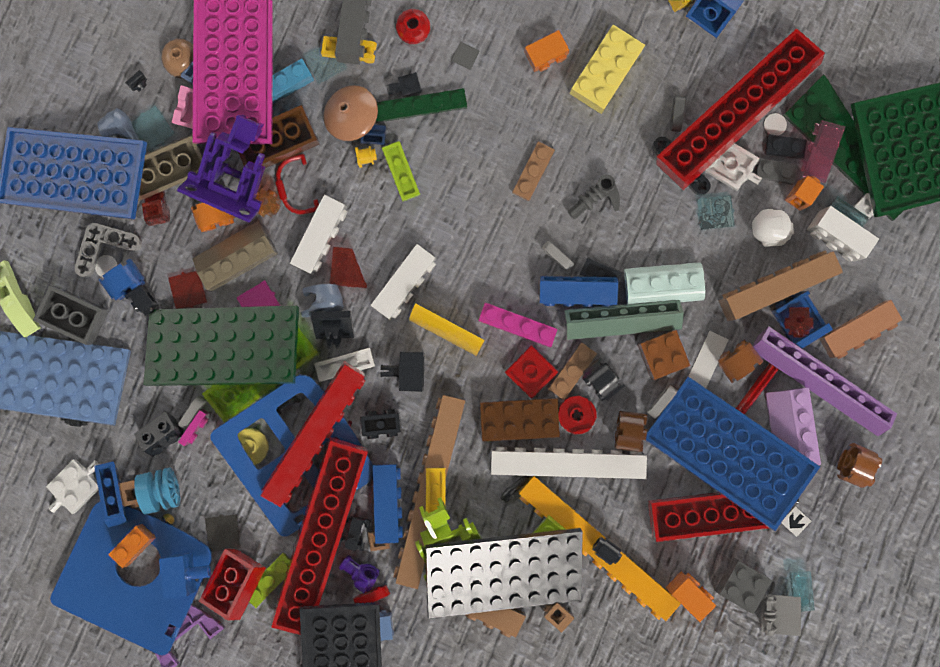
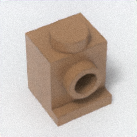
[119,479,139,508]
[543,603,574,633]

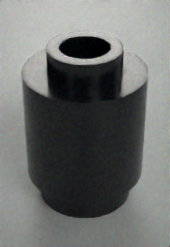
[592,537,622,565]

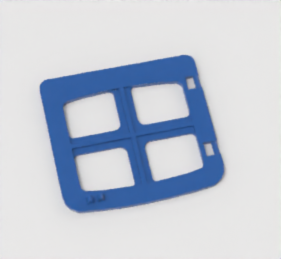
[210,375,373,537]

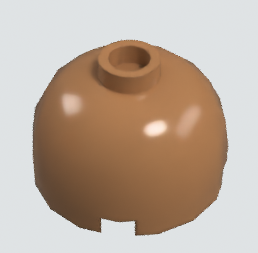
[161,39,193,79]

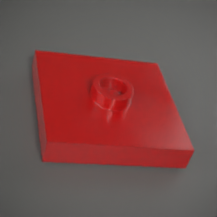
[504,345,558,399]

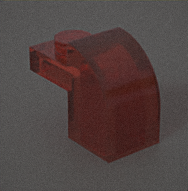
[141,191,170,226]

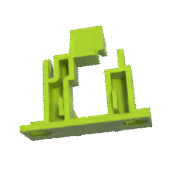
[415,497,482,581]

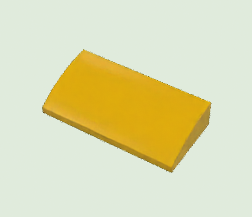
[409,303,485,356]

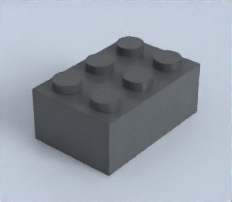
[33,285,109,345]

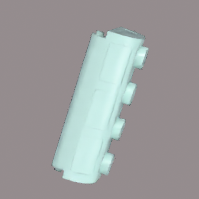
[624,262,705,304]

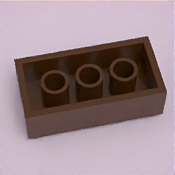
[238,105,320,168]
[480,398,560,441]

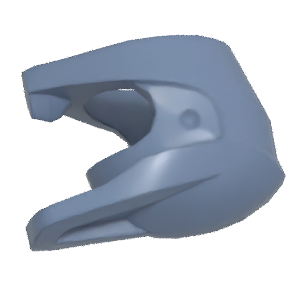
[97,108,139,140]
[301,284,344,317]

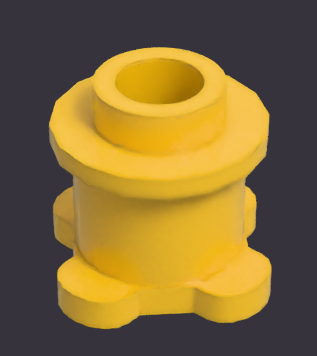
[355,146,377,168]

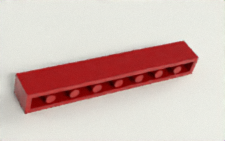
[260,361,366,508]

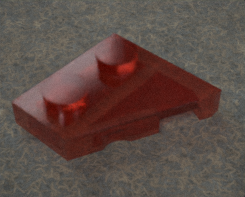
[330,247,367,289]

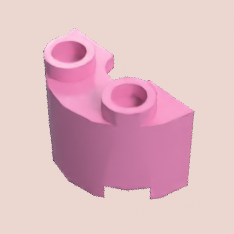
[171,85,193,129]

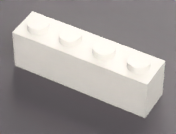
[290,195,348,275]
[371,244,436,320]

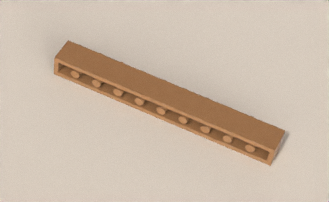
[393,395,465,589]

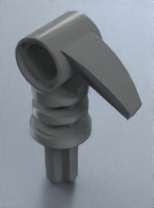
[568,175,620,219]

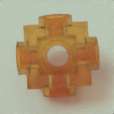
[255,189,281,218]

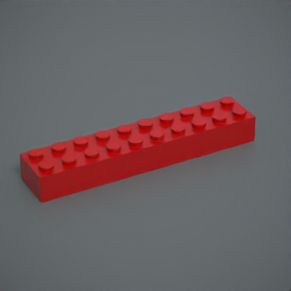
[656,28,825,190]
[271,437,368,635]

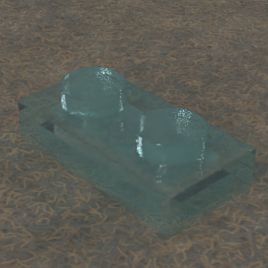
[828,196,869,227]
[789,570,815,612]

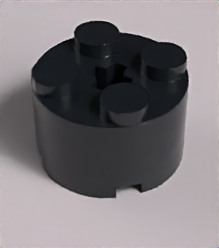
[582,357,625,401]

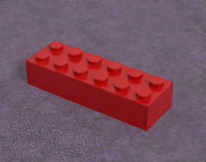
[648,492,769,542]

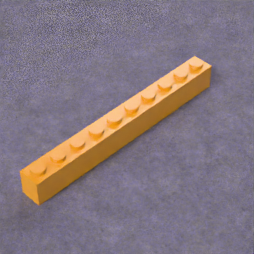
[518,476,681,621]

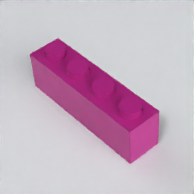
[478,303,558,348]

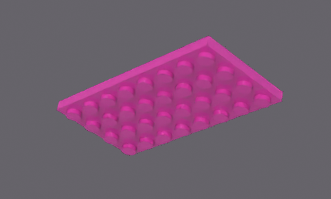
[193,0,273,144]

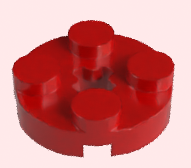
[558,396,597,434]

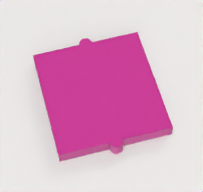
[236,280,280,307]

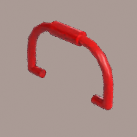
[275,154,319,215]

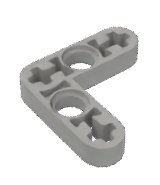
[75,223,142,277]

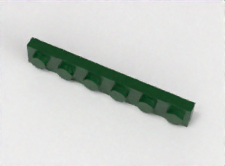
[375,88,467,123]

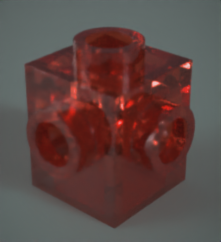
[785,307,813,338]

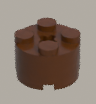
[615,411,647,452]

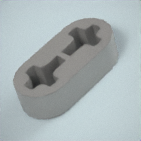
[541,241,574,272]
[647,385,677,419]
[178,395,207,430]

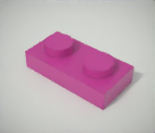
[178,409,209,446]

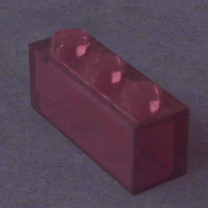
[800,120,845,183]

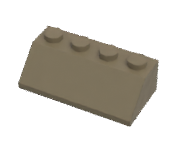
[138,133,204,201]
[192,221,278,292]

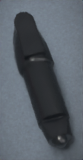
[500,476,529,503]

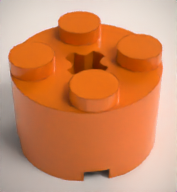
[191,202,235,232]

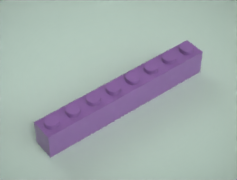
[753,326,897,436]

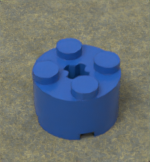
[99,259,145,301]

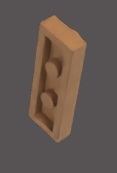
[512,141,555,201]
[548,343,597,400]

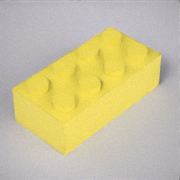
[570,25,645,114]

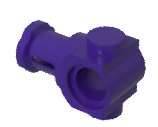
[339,555,380,593]

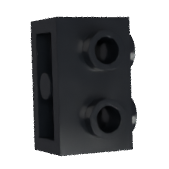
[360,409,402,439]
[134,411,184,457]

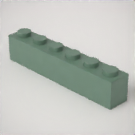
[565,300,684,340]

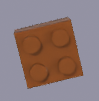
[637,330,691,380]

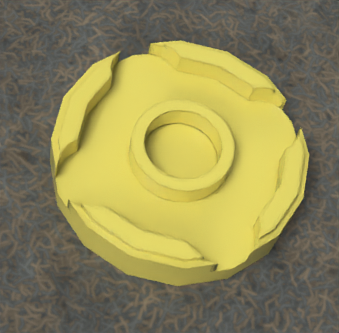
[238,428,269,465]

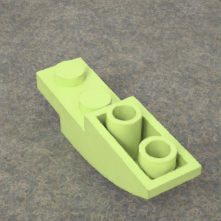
[0,260,41,337]

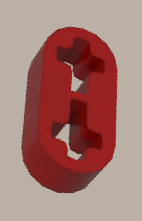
[353,584,390,603]

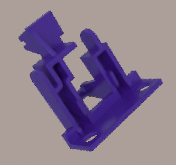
[177,114,265,223]

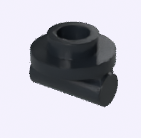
[125,70,147,92]

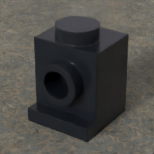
[125,285,158,316]

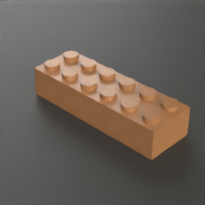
[718,250,843,321]

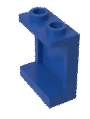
[771,291,833,349]

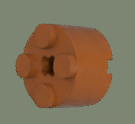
[718,339,764,383]
[837,443,882,488]

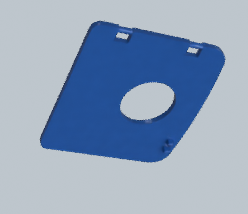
[50,501,212,656]

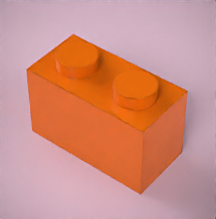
[524,30,569,72]
[785,176,824,211]
[108,524,156,568]

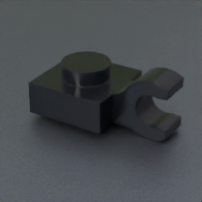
[387,72,422,97]

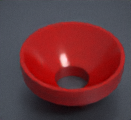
[396,9,430,44]

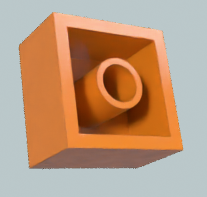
[665,571,716,622]

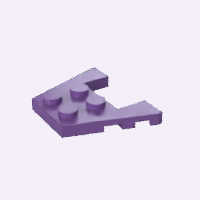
[155,604,225,667]

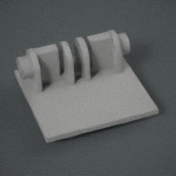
[761,594,801,636]

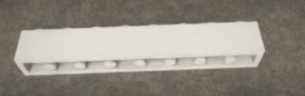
[491,447,647,479]

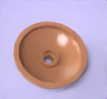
[323,85,378,141]

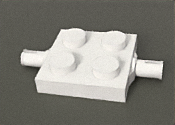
[705,143,762,191]
[46,459,100,514]

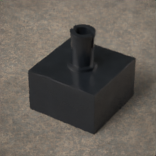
[380,352,425,392]

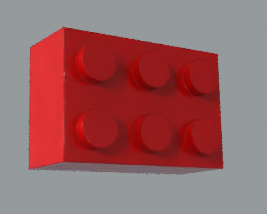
[199,549,266,621]

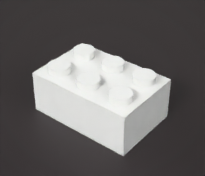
[807,206,879,262]

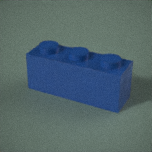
[94,461,128,527]

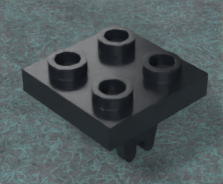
[311,310,354,349]

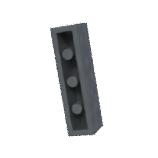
[335,0,372,65]

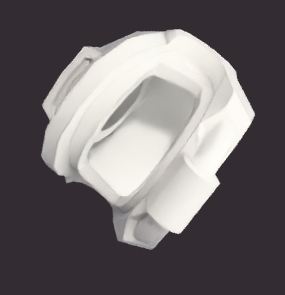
[752,209,794,247]

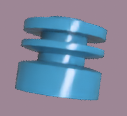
[134,467,180,514]

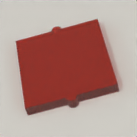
[168,271,207,309]

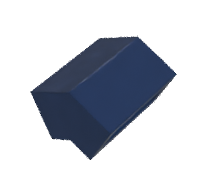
[361,125,387,145]

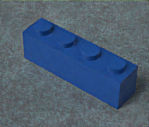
[540,276,618,307]
[373,464,403,544]

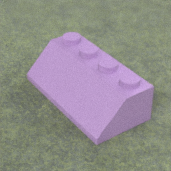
[765,387,821,465]

